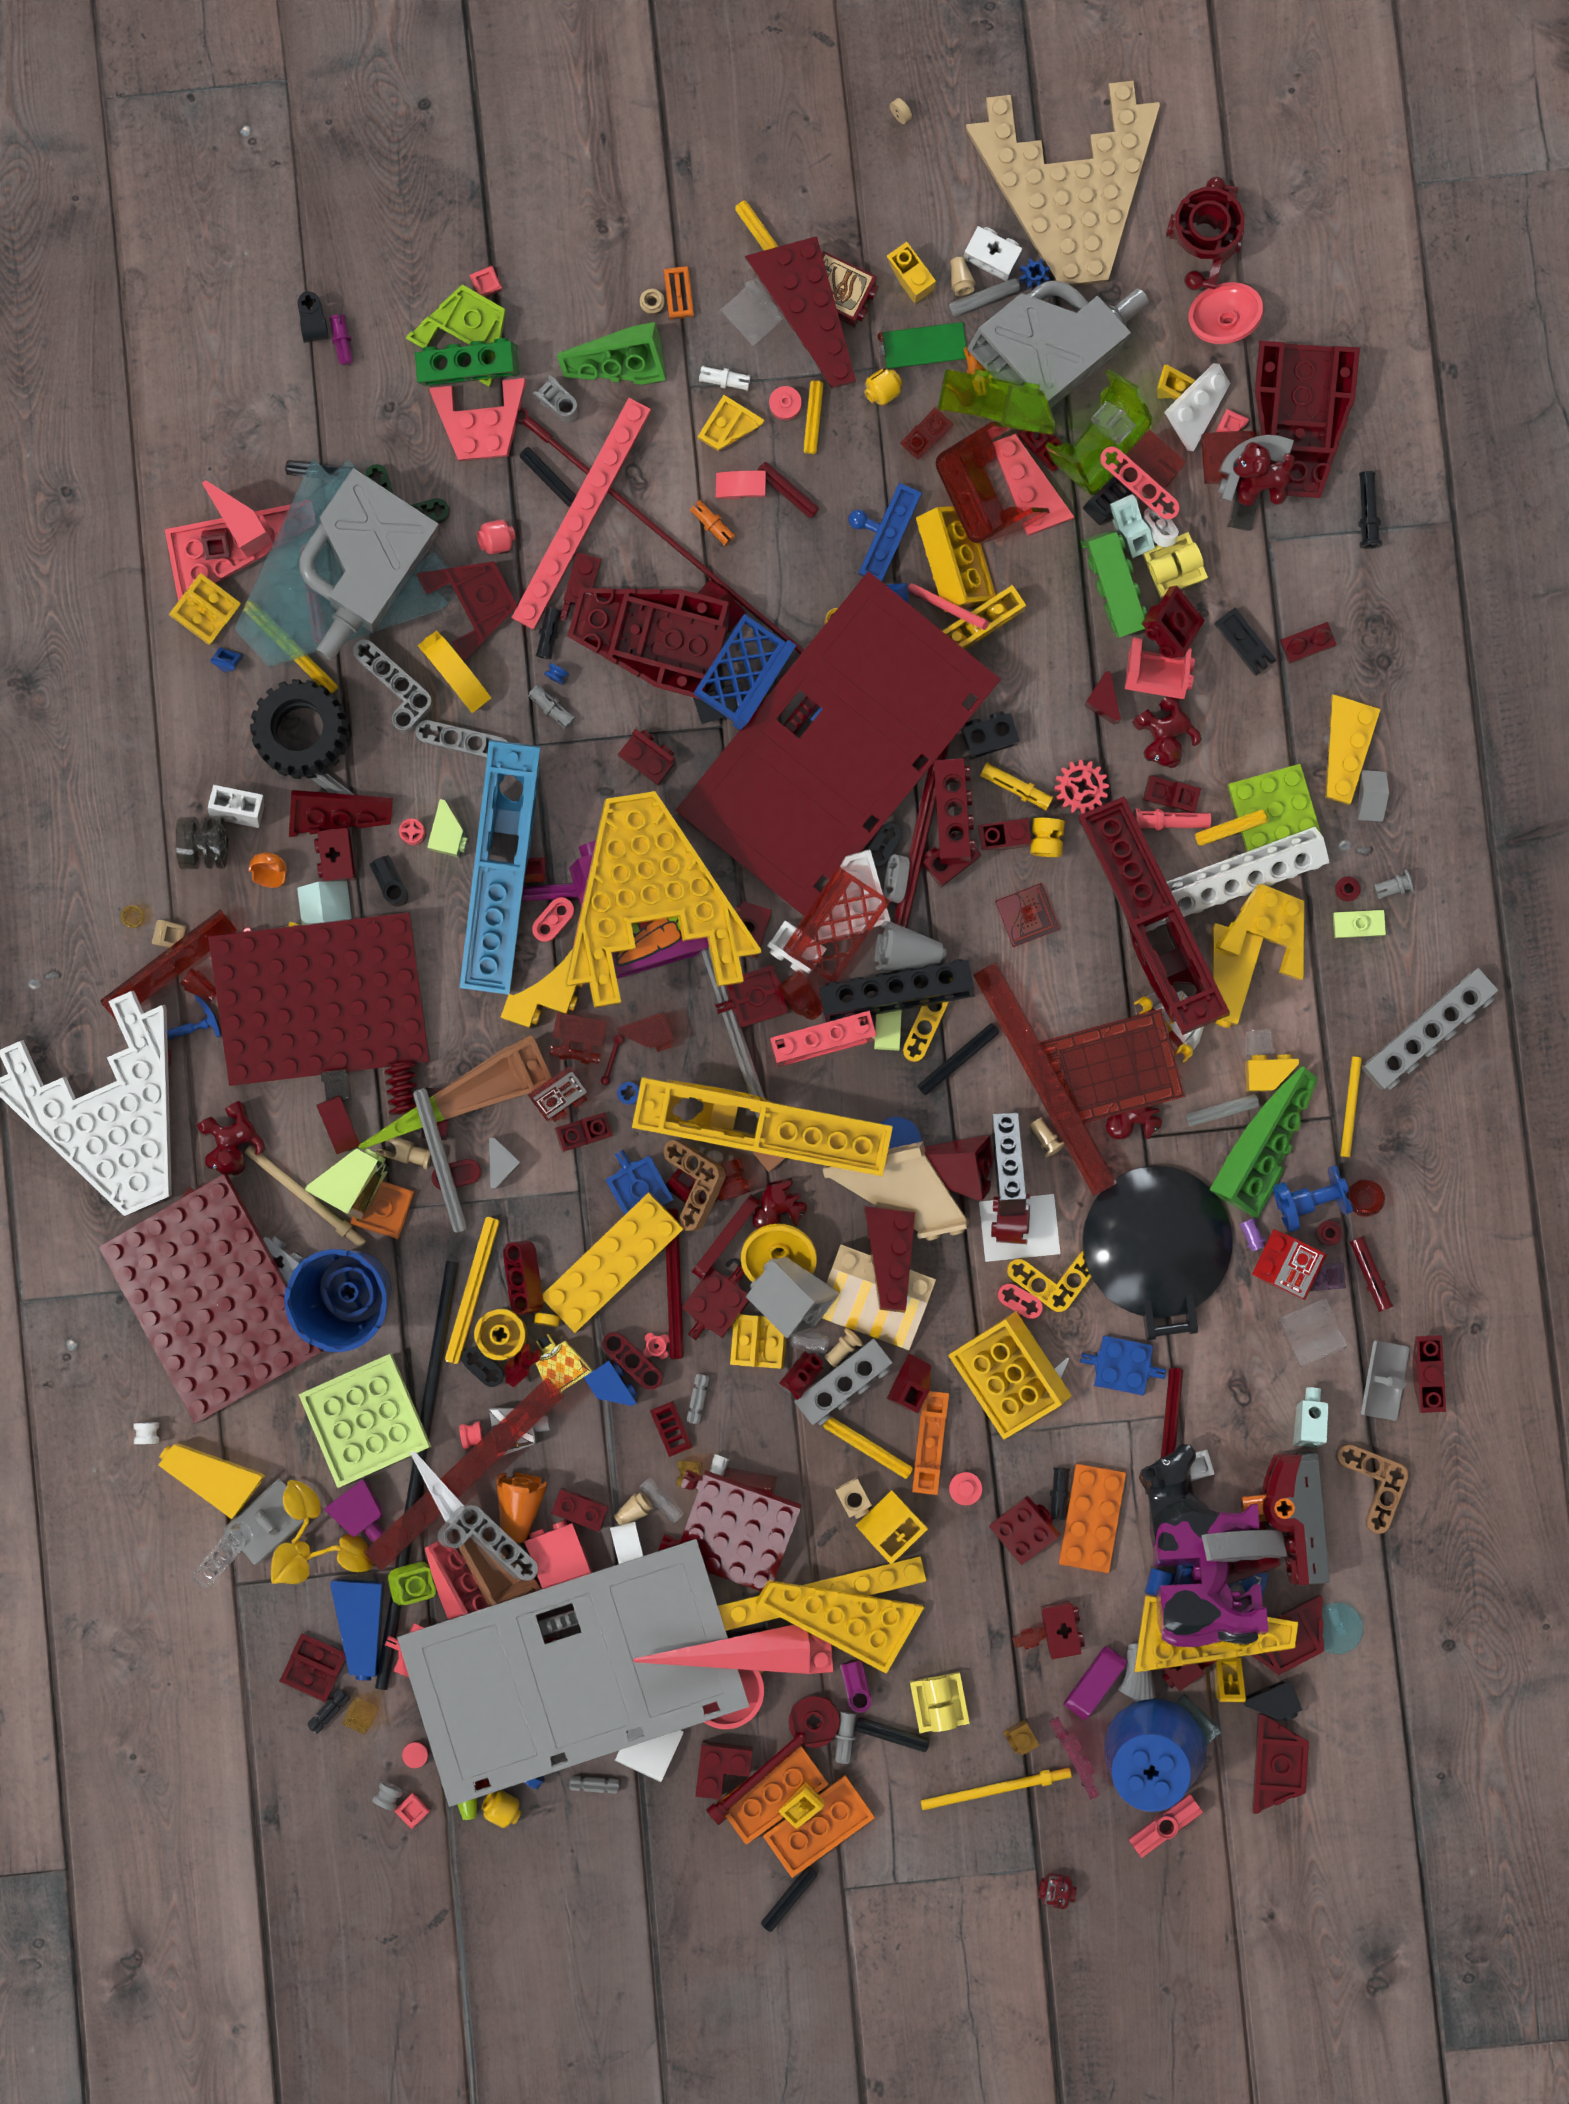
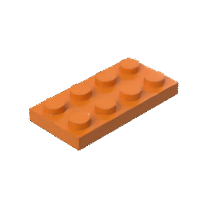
[1058,1463,1126,1573]
[716,1745,829,1845]
[762,1775,875,1878]

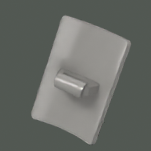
[1361,1340,1409,1421]
[224,1479,304,1565]

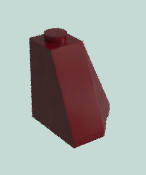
[924,1135,994,1200]

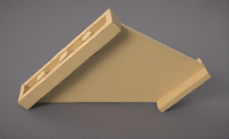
[822,1141,970,1240]

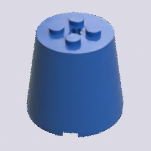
[284,1249,392,1352]
[1104,1698,1206,1812]

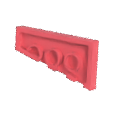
[992,434,1074,536]

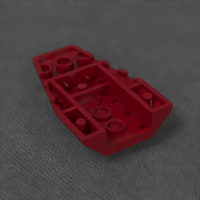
[1255,340,1360,498]
[567,588,730,699]

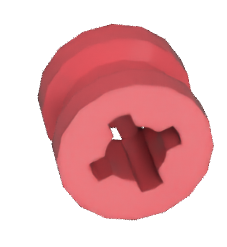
[399,818,426,846]
[459,1421,484,1449]

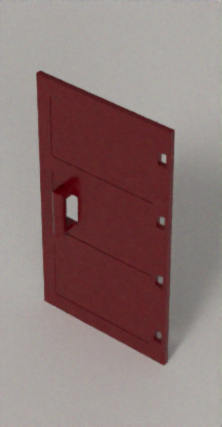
[675,571,1001,918]

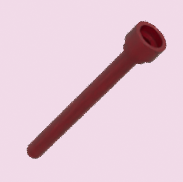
[706,1733,806,1825]

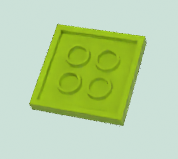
[1227,764,1321,852]

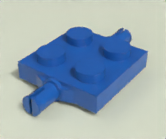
[605,1149,674,1215]
[1080,1336,1166,1396]

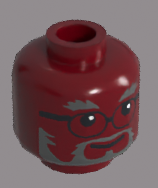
[1038,1873,1077,1909]

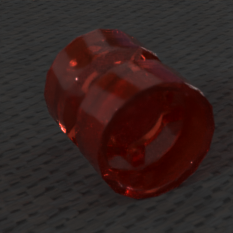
[710,1158,751,1201]

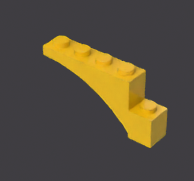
[501,949,583,1029]

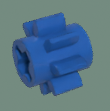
[1019,258,1050,290]

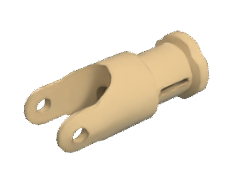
[375,1137,432,1170]

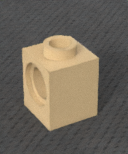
[835,1477,872,1519]

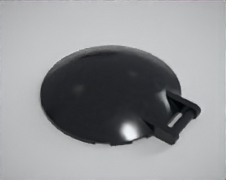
[1082,1166,1232,1341]

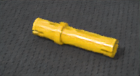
[980,762,1054,811]

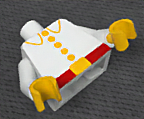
[1134,990,1204,1063]

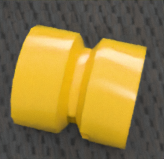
[1030,818,1065,857]

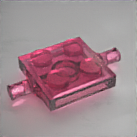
[1049,1717,1100,1800]

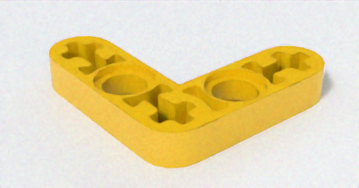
[1007,1250,1091,1312]

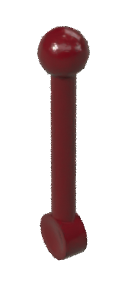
[601,1035,623,1086]

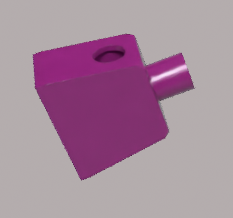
[324,1478,384,1542]

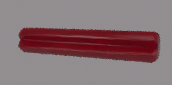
[757,462,819,519]

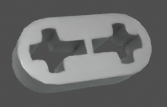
[883,854,910,903]

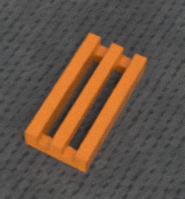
[663,266,694,320]

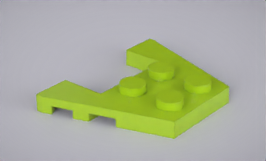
[406,284,507,388]

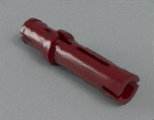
[1349,1236,1393,1312]

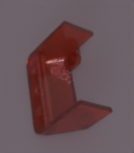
[936,422,1050,543]

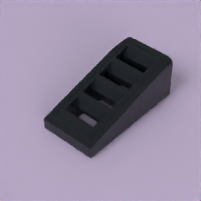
[1083,472,1132,525]

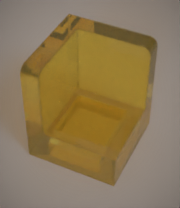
[342,1697,379,1735]

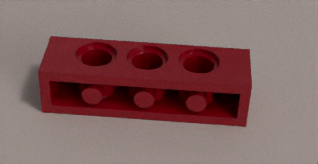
[934,758,976,864]

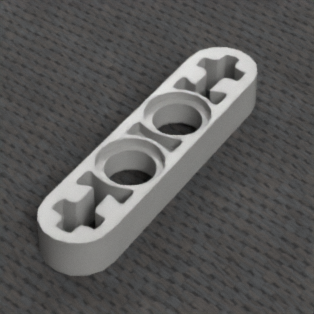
[415,720,508,759]

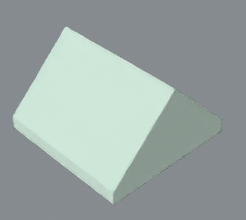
[297,881,352,925]

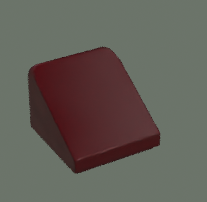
[201,528,231,560]

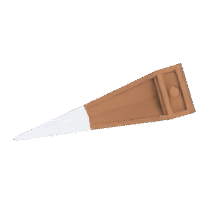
[411,1451,542,1607]

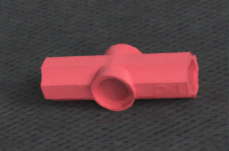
[1128,1793,1203,1858]

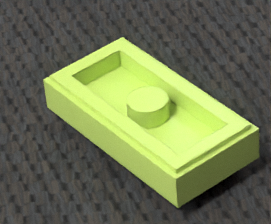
[1333,910,1386,938]

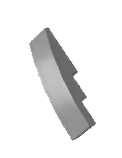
[1201,1530,1287,1562]

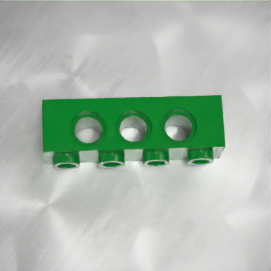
[415,338,520,386]

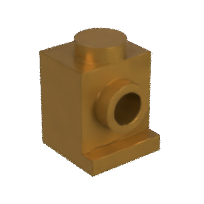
[1003,1719,1040,1756]

